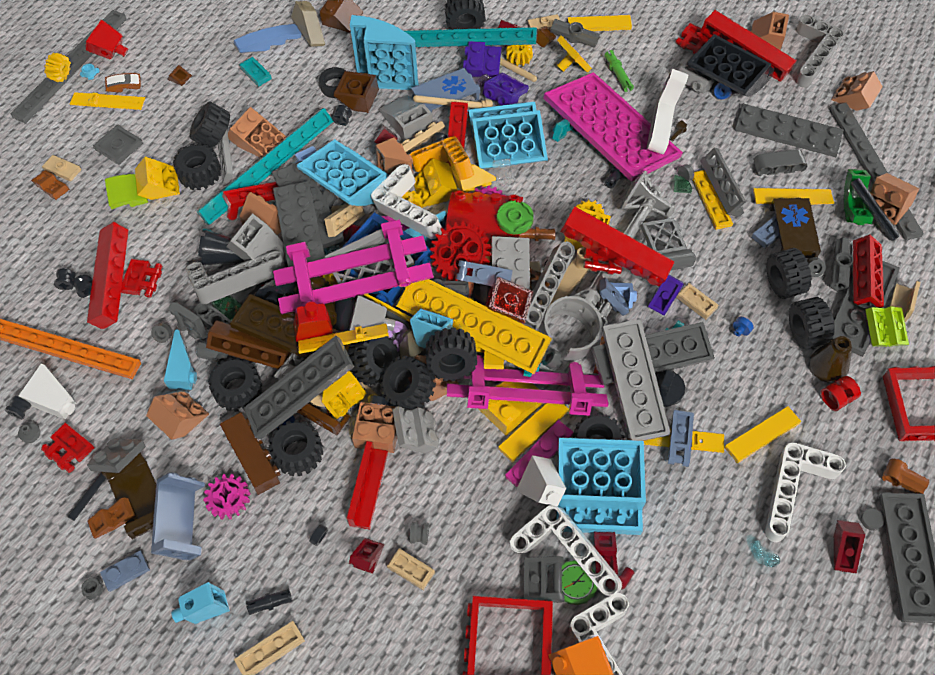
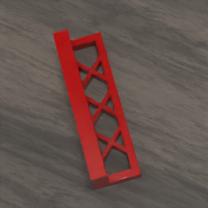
[853,234,884,308]
[347,441,388,530]

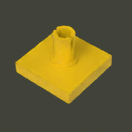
[557,36,592,72]

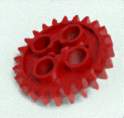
[430,221,492,281]

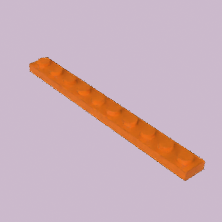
[0,319,141,380]

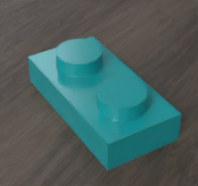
[239,57,272,87]

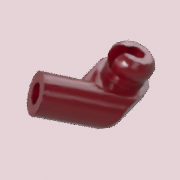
[605,567,635,590]

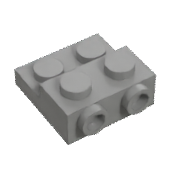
[679,63,716,94]
[393,406,439,454]

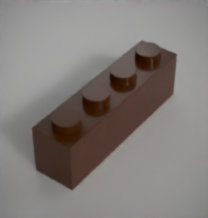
[206,321,289,369]
[220,412,281,495]

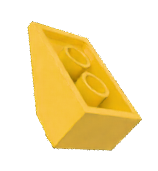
[479,381,543,436]

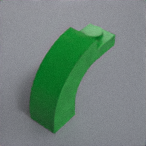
[843,169,873,225]

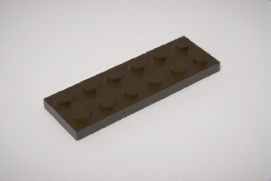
[230,294,351,359]

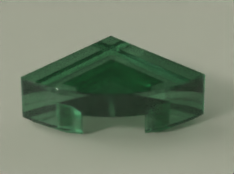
[674,175,692,194]

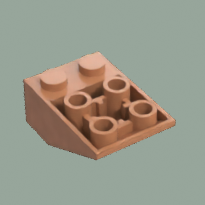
[228,107,287,158]

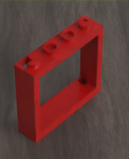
[883,366,935,441]
[463,596,553,675]

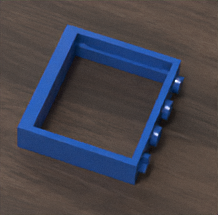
[338,212,433,306]

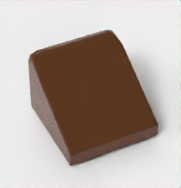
[536,26,556,48]
[167,65,192,86]

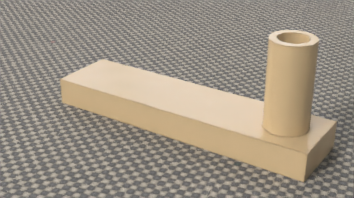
[324,203,365,237]
[538,247,590,308]

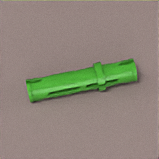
[604,50,634,92]

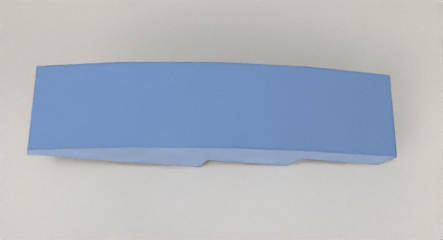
[234,24,302,53]

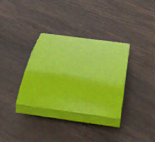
[105,174,148,209]
[866,307,909,347]

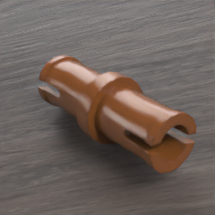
[520,227,555,241]

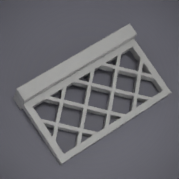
[325,229,415,284]

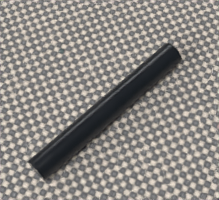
[67,472,106,521]

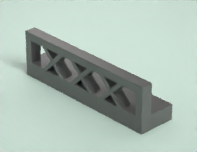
[700,147,746,217]

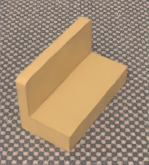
[889,281,921,322]

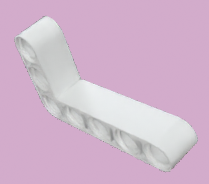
[647,69,688,155]
[371,164,442,239]
[765,443,846,542]
[510,505,622,596]
[569,593,629,675]

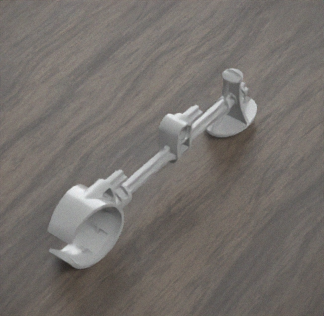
[538,170,675,361]

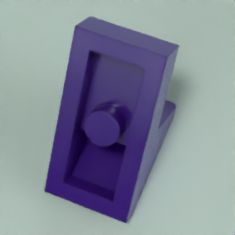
[648,275,684,316]

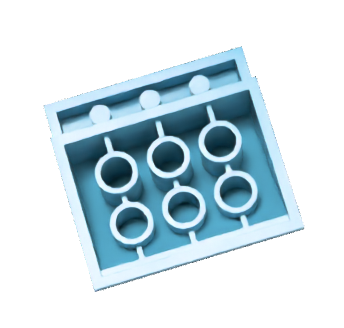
[350,15,419,90]
[468,102,548,169]
[297,139,389,206]
[556,438,646,535]

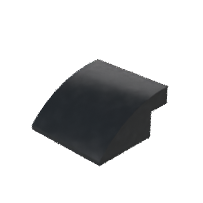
[687,34,775,97]

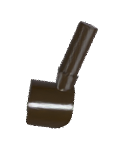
[669,120,687,142]

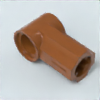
[882,459,929,494]

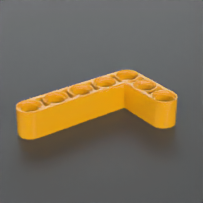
[410,137,474,180]

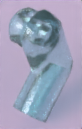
[750,540,780,567]

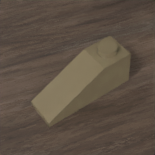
[291,1,325,47]

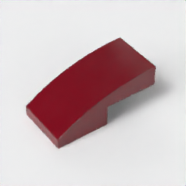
[594,532,618,576]

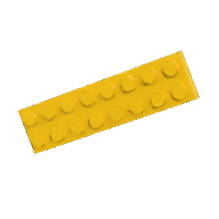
[396,279,552,374]

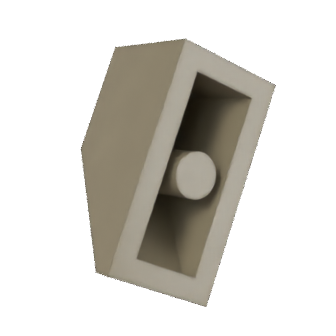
[399,329,426,358]

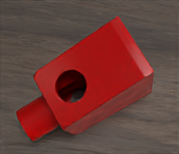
[86,19,128,59]
[293,302,333,342]

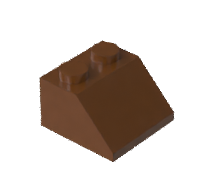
[320,0,363,33]
[334,71,379,113]

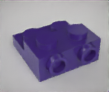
[463,41,502,78]
[482,72,529,106]

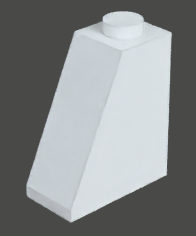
[19,364,76,419]
[517,455,566,506]

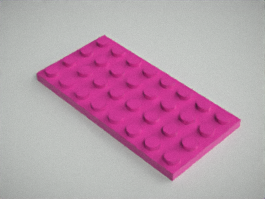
[543,72,683,182]

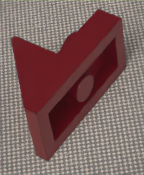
[349,538,385,574]

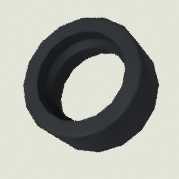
[319,67,346,98]

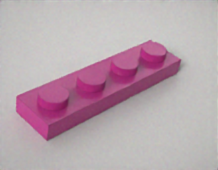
[505,420,574,487]

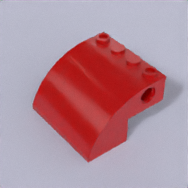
[444,190,523,266]

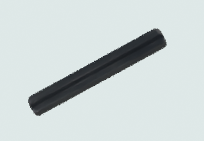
[851,178,900,241]

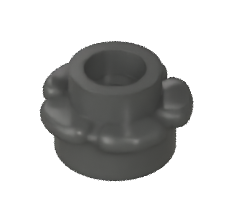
[81,578,104,600]

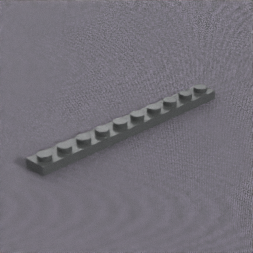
[10,10,127,124]
[830,102,924,241]

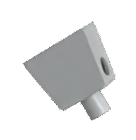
[348,296,396,331]

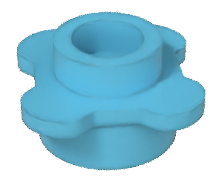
[80,64,100,80]

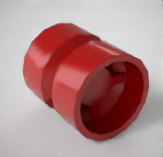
[821,376,861,411]

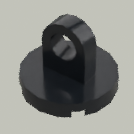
[655,370,686,407]

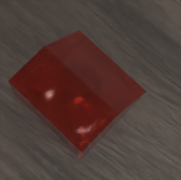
[486,277,533,324]

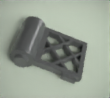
[640,218,696,271]

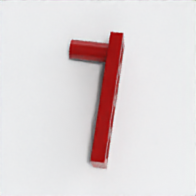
[446,102,468,166]
[223,182,278,220]

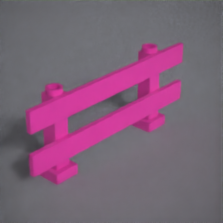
[273,219,434,314]
[447,355,609,416]

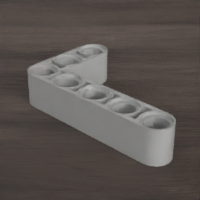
[796,15,844,88]
[186,251,286,304]

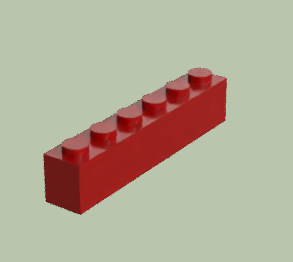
[700,10,797,82]
[560,206,674,286]
[87,222,129,329]

